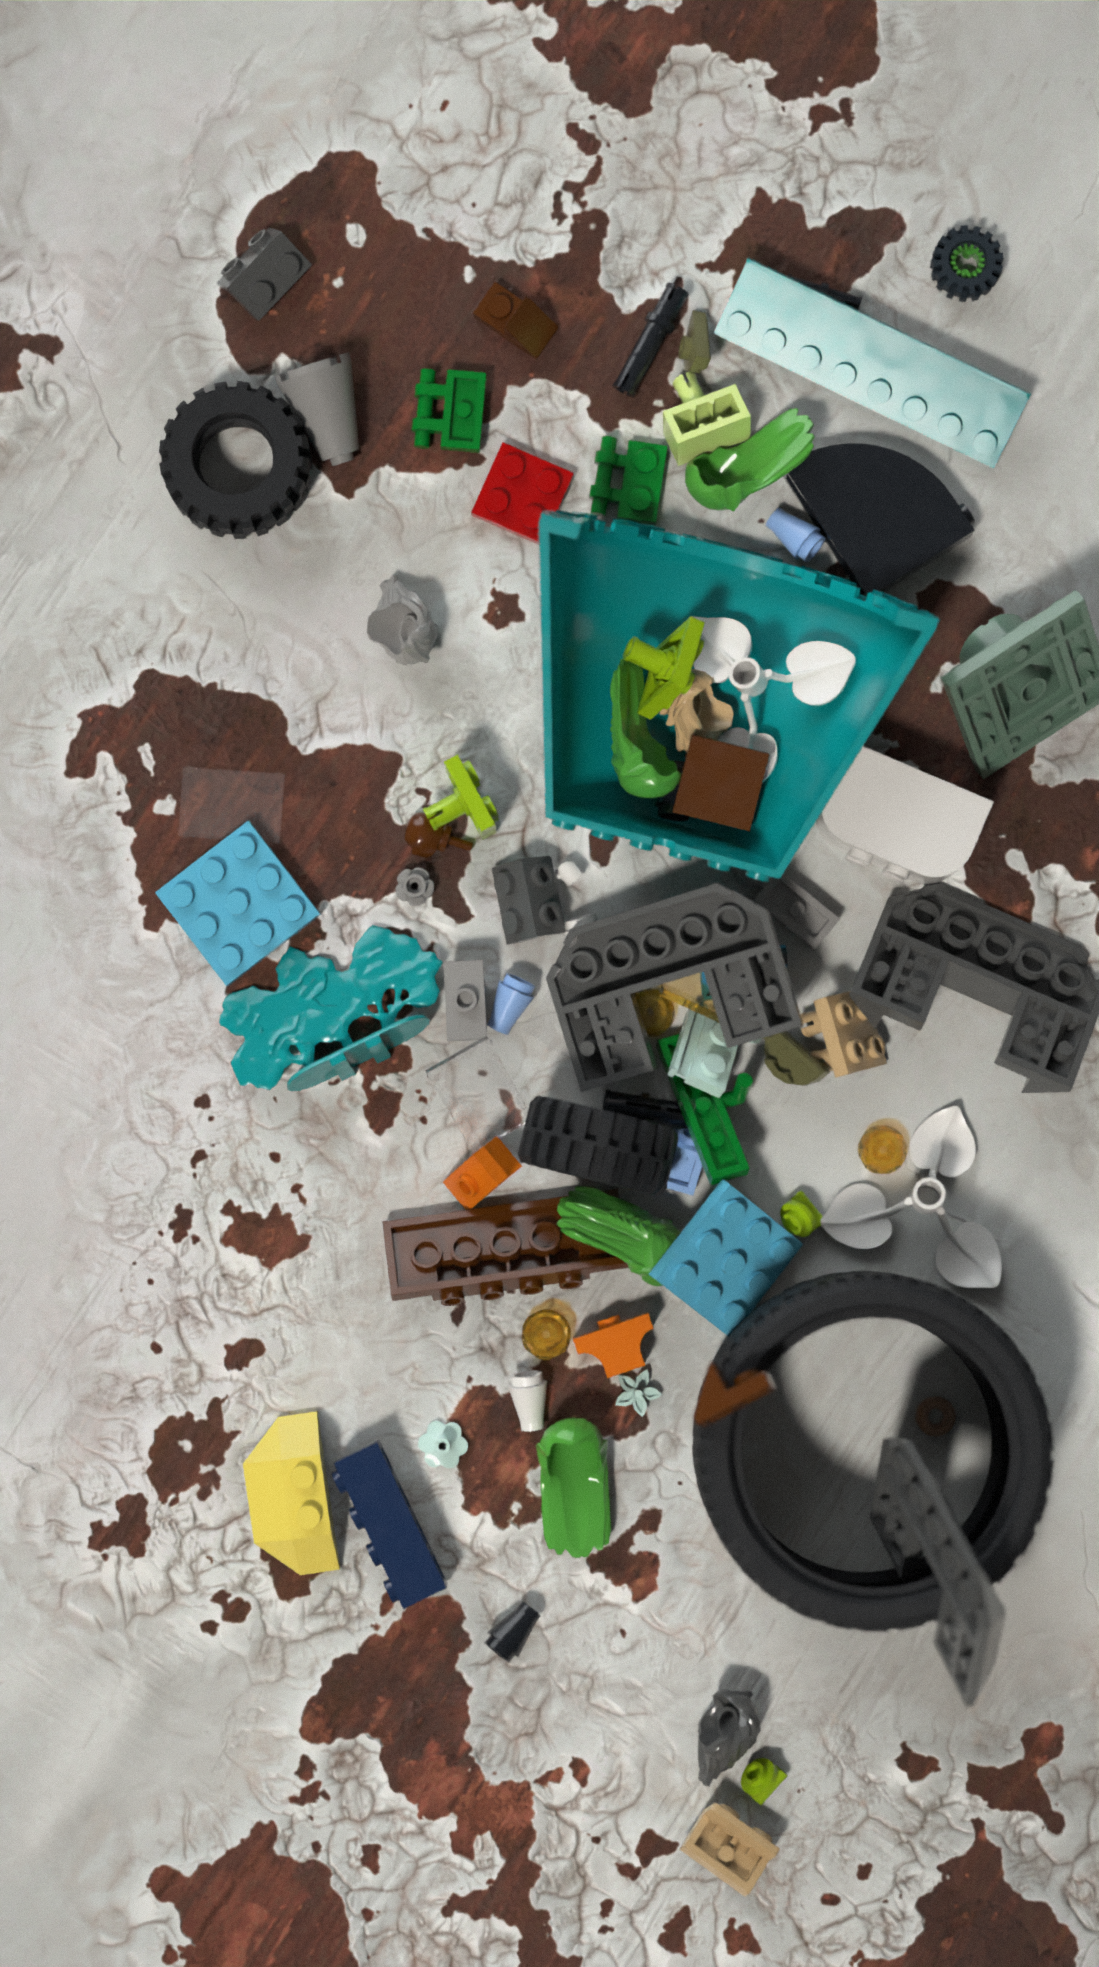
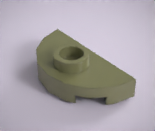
[678,310,711,373]
[763,1031,830,1086]

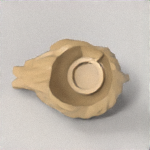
[660,669,734,757]

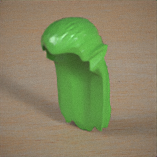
[685,408,815,512]
[610,659,681,798]
[557,1186,681,1286]
[536,1418,611,1558]

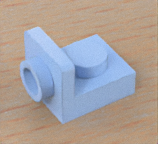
[667,1128,702,1196]

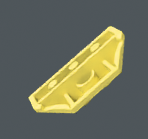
[243,1411,340,1575]

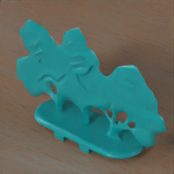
[219,925,443,1092]

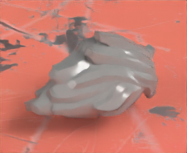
[366,575,438,665]

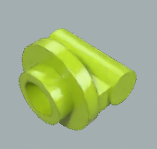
[780,1190,823,1237]
[741,1758,788,1805]

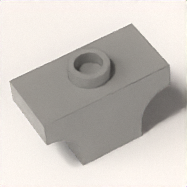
[444,960,487,1042]

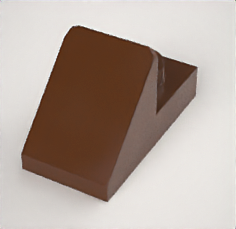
[473,282,559,360]
[693,1361,777,1428]

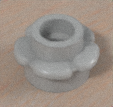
[395,867,434,906]

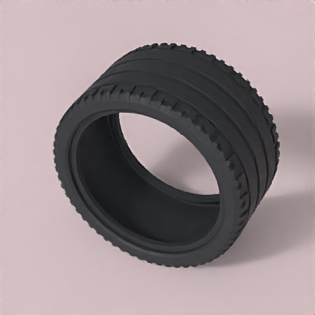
[692,1271,1054,1632]

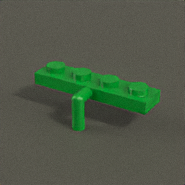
[656,1034,753,1186]

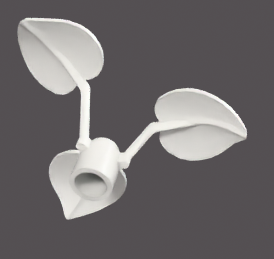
[693,616,856,783]
[820,1106,1002,1289]

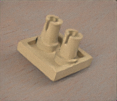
[801,992,887,1078]

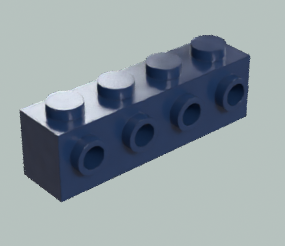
[331,1440,448,1609]

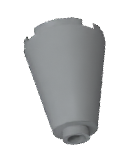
[275,352,359,466]

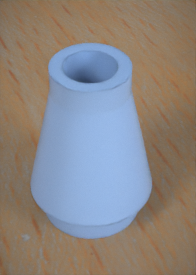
[766,507,825,562]
[487,973,535,1035]

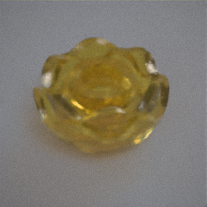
[635,987,675,1037]
[857,1125,908,1174]
[522,1309,571,1360]

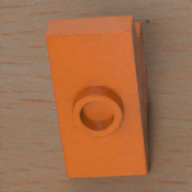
[443,1136,522,1210]
[573,1312,653,1378]

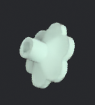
[418,1420,468,1469]

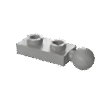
[735,868,840,950]

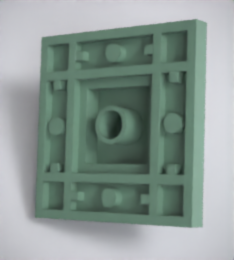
[941,590,1099,779]

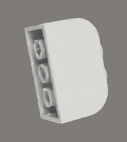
[816,746,993,884]

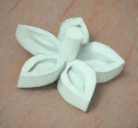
[615,1369,662,1417]

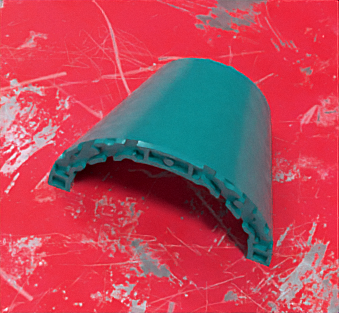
[539,510,939,882]

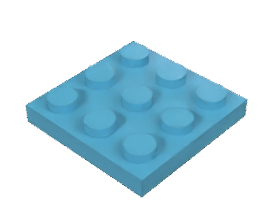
[155,821,321,986]
[649,1179,803,1337]

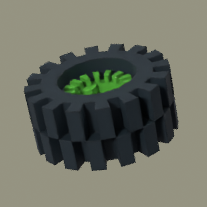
[930,225,1004,302]

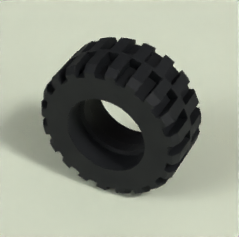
[159,381,312,539]
[518,1096,678,1196]

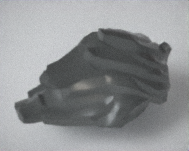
[698,1689,761,1787]

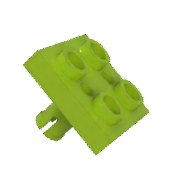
[623,616,705,720]
[423,754,499,840]

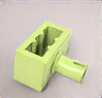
[663,372,751,466]

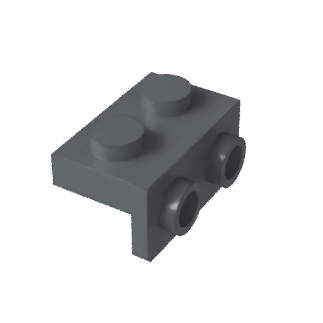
[217,228,312,321]
[492,856,566,945]

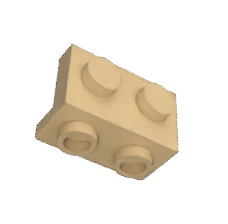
[679,1803,780,1896]

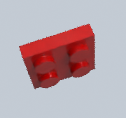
[471,442,574,545]

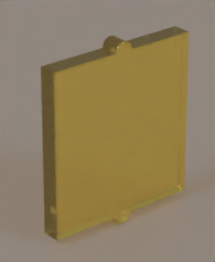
[656,984,719,1022]

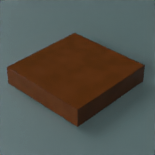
[672,734,770,831]

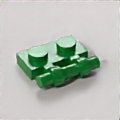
[411,369,487,453]
[589,436,668,525]

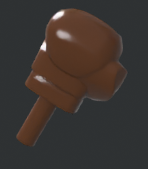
[404,812,473,858]

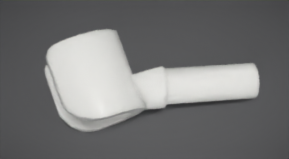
[554,861,584,887]

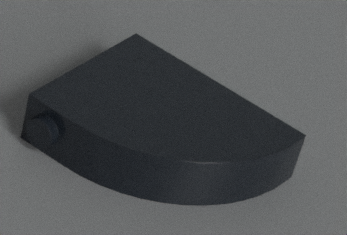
[783,443,975,597]

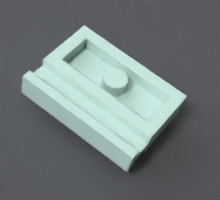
[667,1006,738,1098]

